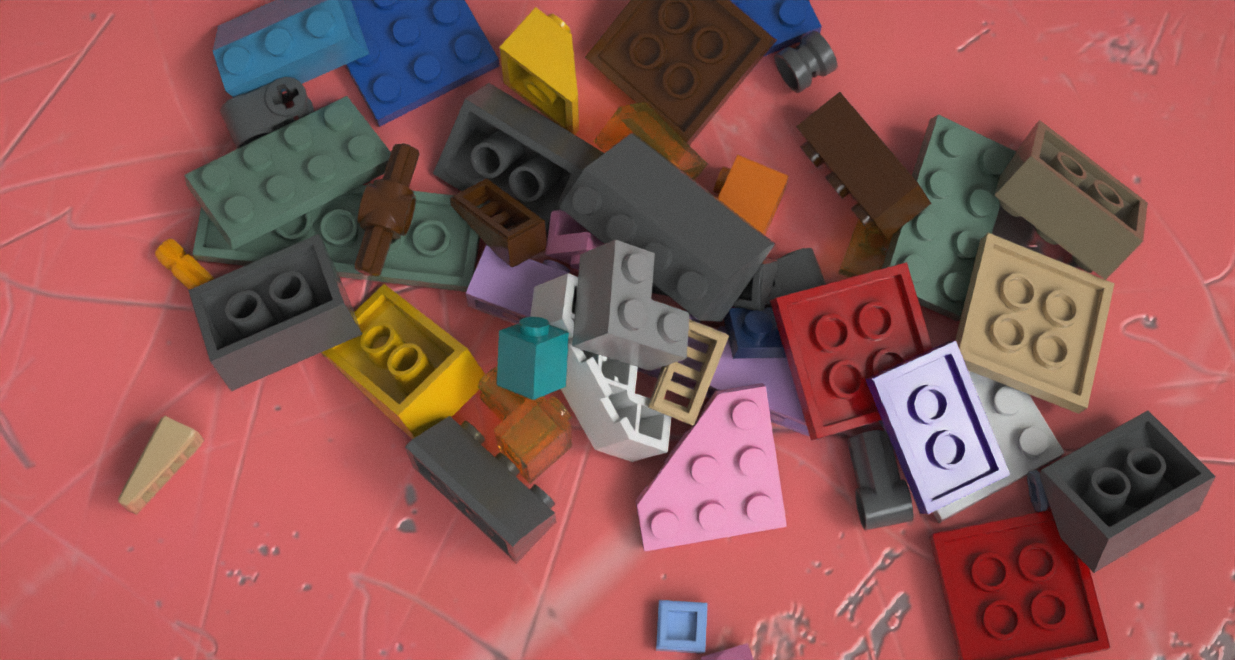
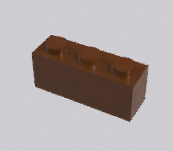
[796,92,931,239]

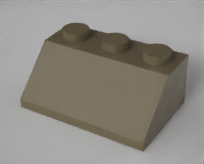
[994,120,1148,280]

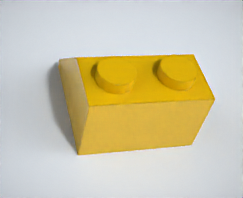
[499,7,579,135]

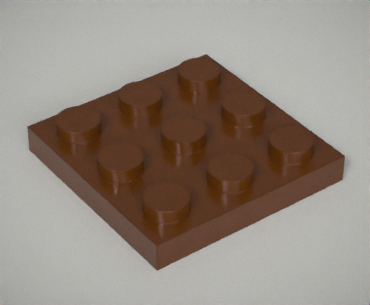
[585,0,777,146]

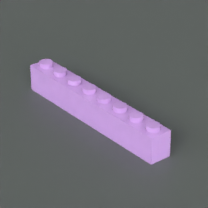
[466,244,818,440]

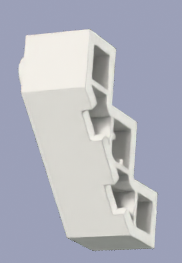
[530,273,672,462]

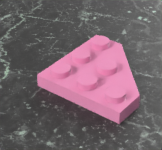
[635,383,787,552]

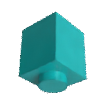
[497,317,569,400]

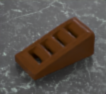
[450,178,547,267]

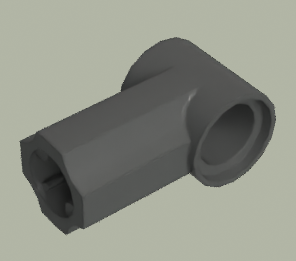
[847,429,913,530]

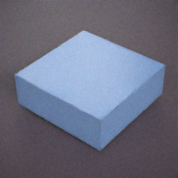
[656,600,708,654]

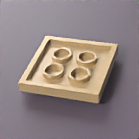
[955,233,1115,414]

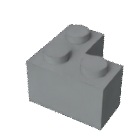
[572,239,690,371]

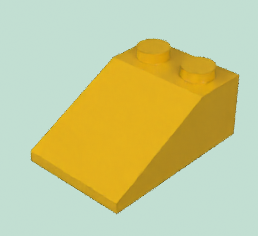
[321,284,489,439]

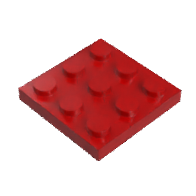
[770,262,933,440]
[929,510,1111,660]

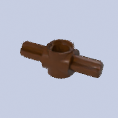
[354,143,420,277]

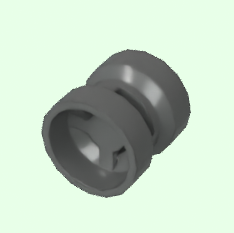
[774,31,838,93]

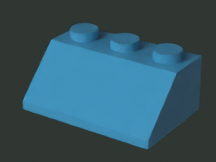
[213,0,370,97]

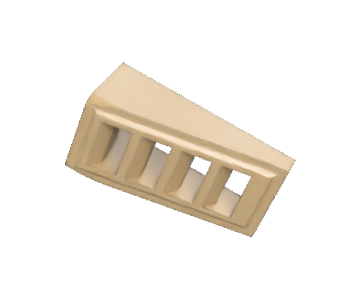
[648,319,729,426]
[118,416,204,515]

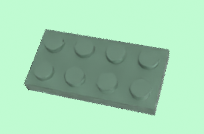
[184,96,391,250]
[882,115,1016,321]

